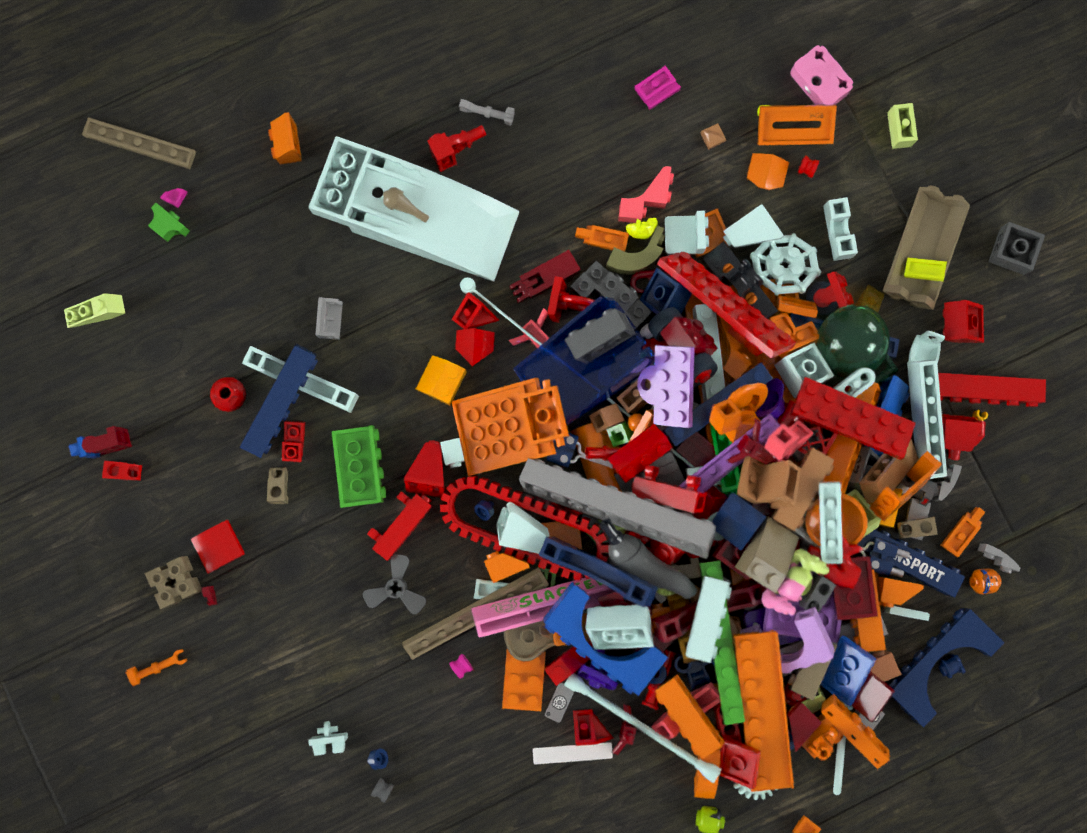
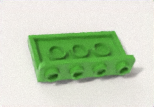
[332,425,386,508]

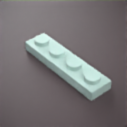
[819,482,843,564]

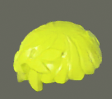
[626,218,658,239]

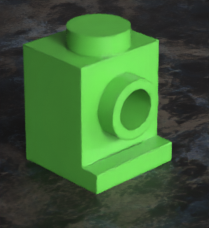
[606,421,634,447]

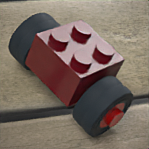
[648,307,718,387]

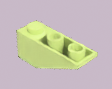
[64,294,125,328]

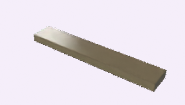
[82,117,196,169]

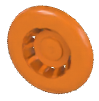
[727,383,768,412]

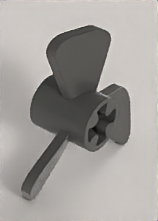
[363,554,426,614]

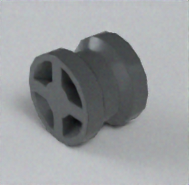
[371,778,394,803]

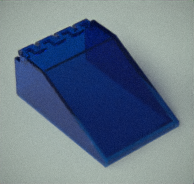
[513,296,655,425]

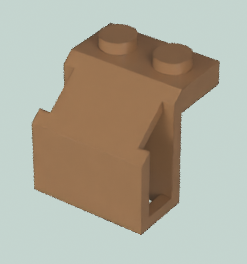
[737,457,801,509]

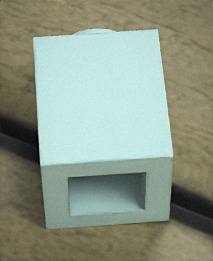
[440,438,465,468]

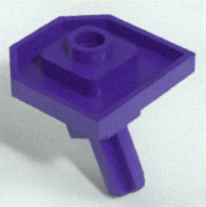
[576,647,618,691]

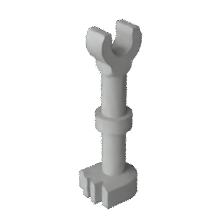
[459,99,515,126]

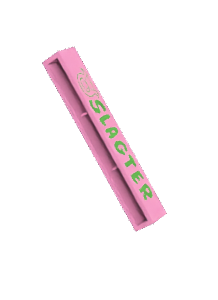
[471,578,614,638]

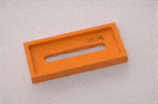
[758,105,837,145]

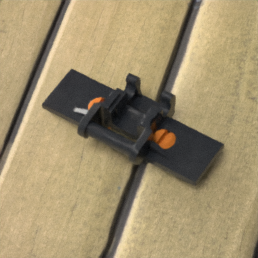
[703,241,778,319]

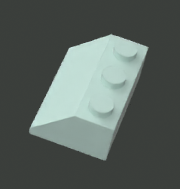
[586,604,654,650]

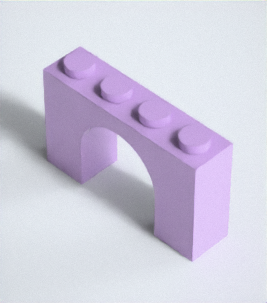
[740,607,834,674]

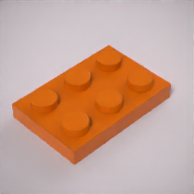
[502,649,546,711]

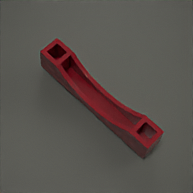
[651,578,767,643]

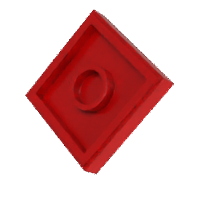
[719,736,761,790]

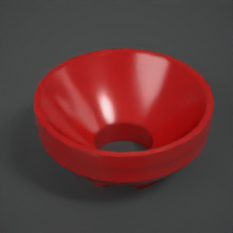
[210,377,246,412]

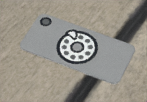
[545,683,574,723]

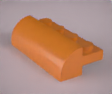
[571,423,622,492]

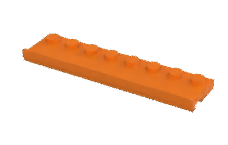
[734,630,794,792]

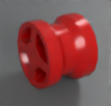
[797,155,819,178]

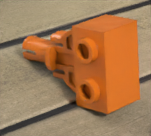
[802,712,843,760]

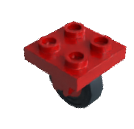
[806,271,854,315]

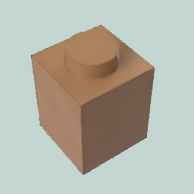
[589,403,625,433]

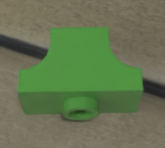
[148,203,190,242]

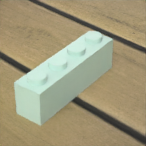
[685,576,732,663]

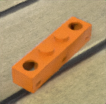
[821,694,890,769]

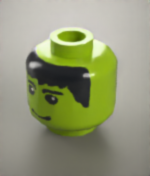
[695,806,725,833]

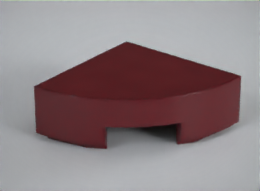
[201,586,217,606]

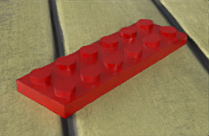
[791,377,916,460]

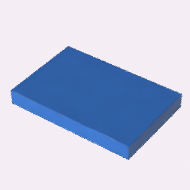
[820,635,877,707]

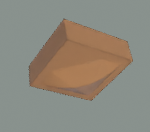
[700,124,726,150]

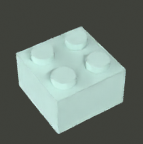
[774,343,834,398]

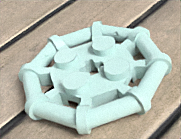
[750,233,821,296]

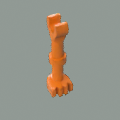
[126,649,188,686]

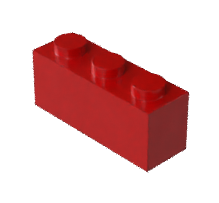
[607,424,673,483]

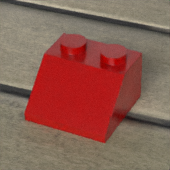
[943,300,984,343]

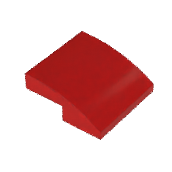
[191,520,245,573]

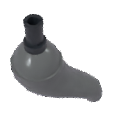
[599,518,697,599]

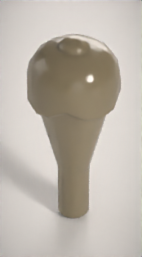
[383,187,429,223]

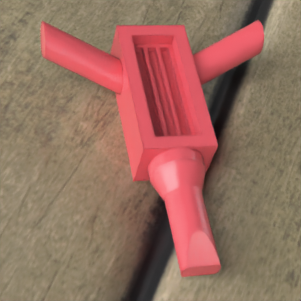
[509,308,567,368]

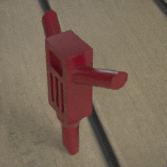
[727,419,787,465]
[611,704,637,755]

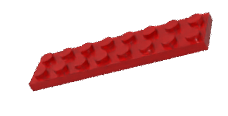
[657,252,796,358]

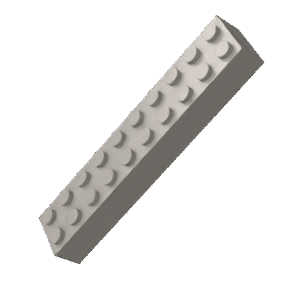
[519,458,715,559]

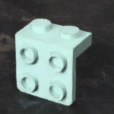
[664,211,709,254]

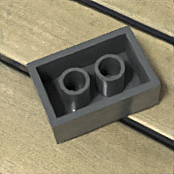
[565,308,636,364]

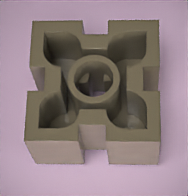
[145,556,202,609]

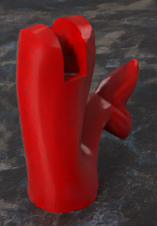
[807,536,863,589]

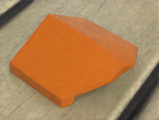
[746,153,789,190]

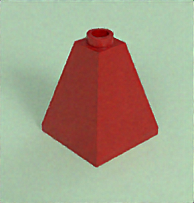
[404,440,444,498]

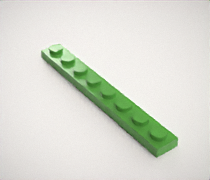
[699,561,745,725]

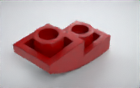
[282,421,305,462]

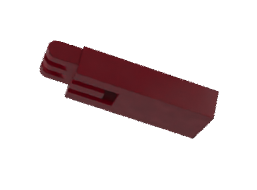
[509,250,581,303]

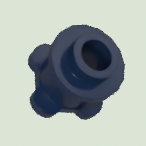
[938,654,966,679]

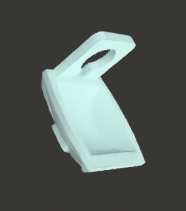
[908,331,945,363]

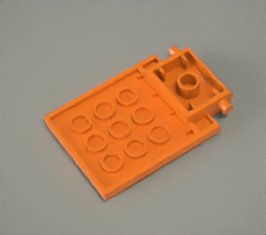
[451,378,569,476]

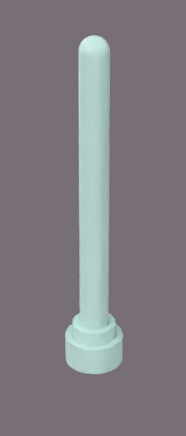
[833,699,853,795]

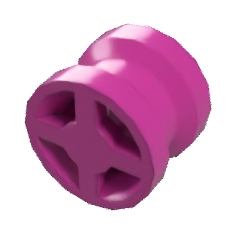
[449,654,473,679]

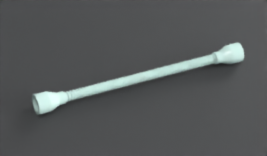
[564,673,722,783]

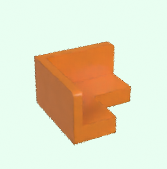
[769,312,821,360]

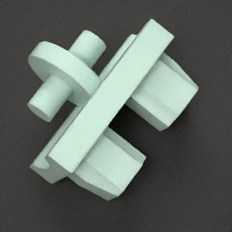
[309,721,348,756]

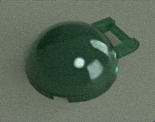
[816,304,899,384]

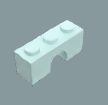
[823,197,858,261]

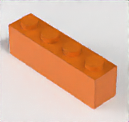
[850,570,886,652]
[655,674,724,759]

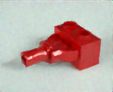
[427,125,486,172]

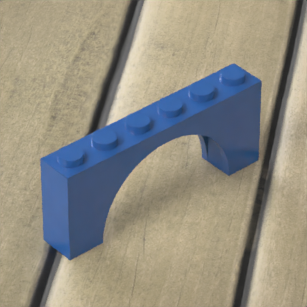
[543,582,668,696]

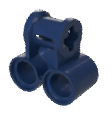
[672,653,711,690]

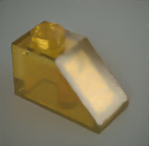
[849,285,884,328]

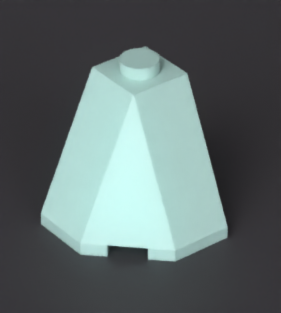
[723,204,784,248]
[496,502,550,554]

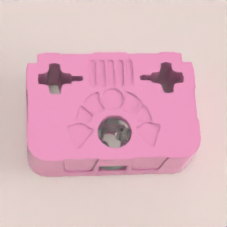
[791,45,854,105]

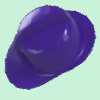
[755,378,786,421]

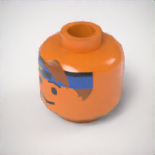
[969,568,1001,594]

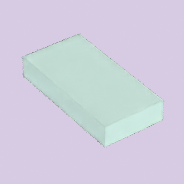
[884,606,930,621]

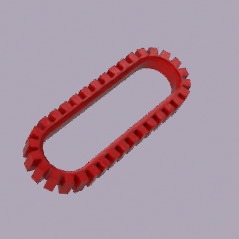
[440,476,610,580]

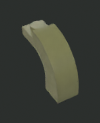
[606,225,665,275]

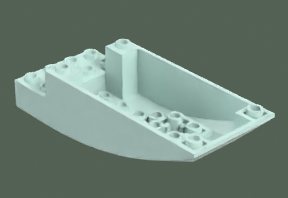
[309,136,519,282]

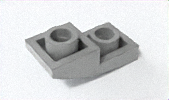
[932,464,962,501]
[978,544,1020,574]

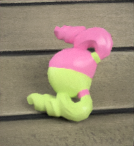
[761,549,829,615]

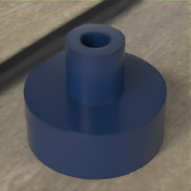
[474,500,494,521]
[367,749,388,770]

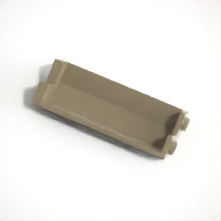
[883,185,970,310]

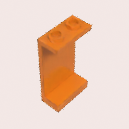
[869,451,942,521]

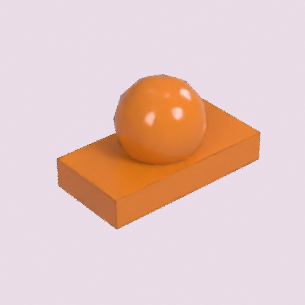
[627,409,654,443]

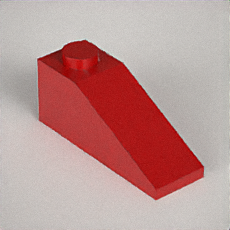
[545,642,593,686]

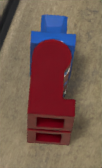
[69,426,132,459]

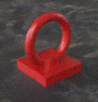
[547,276,602,323]

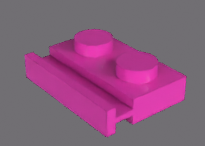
[634,66,681,110]

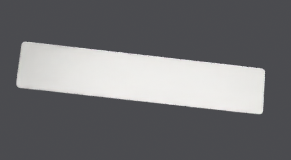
[533,742,613,764]

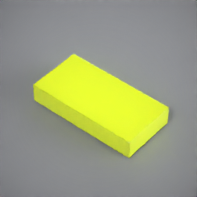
[904,257,947,282]

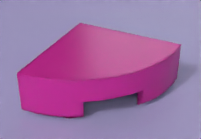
[160,188,187,208]

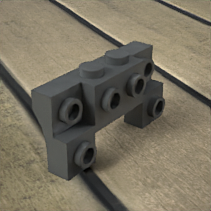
[570,261,652,331]

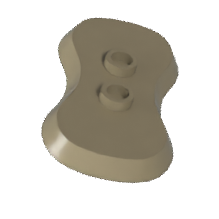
[504,610,586,661]

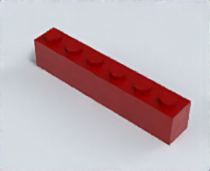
[938,373,1046,407]

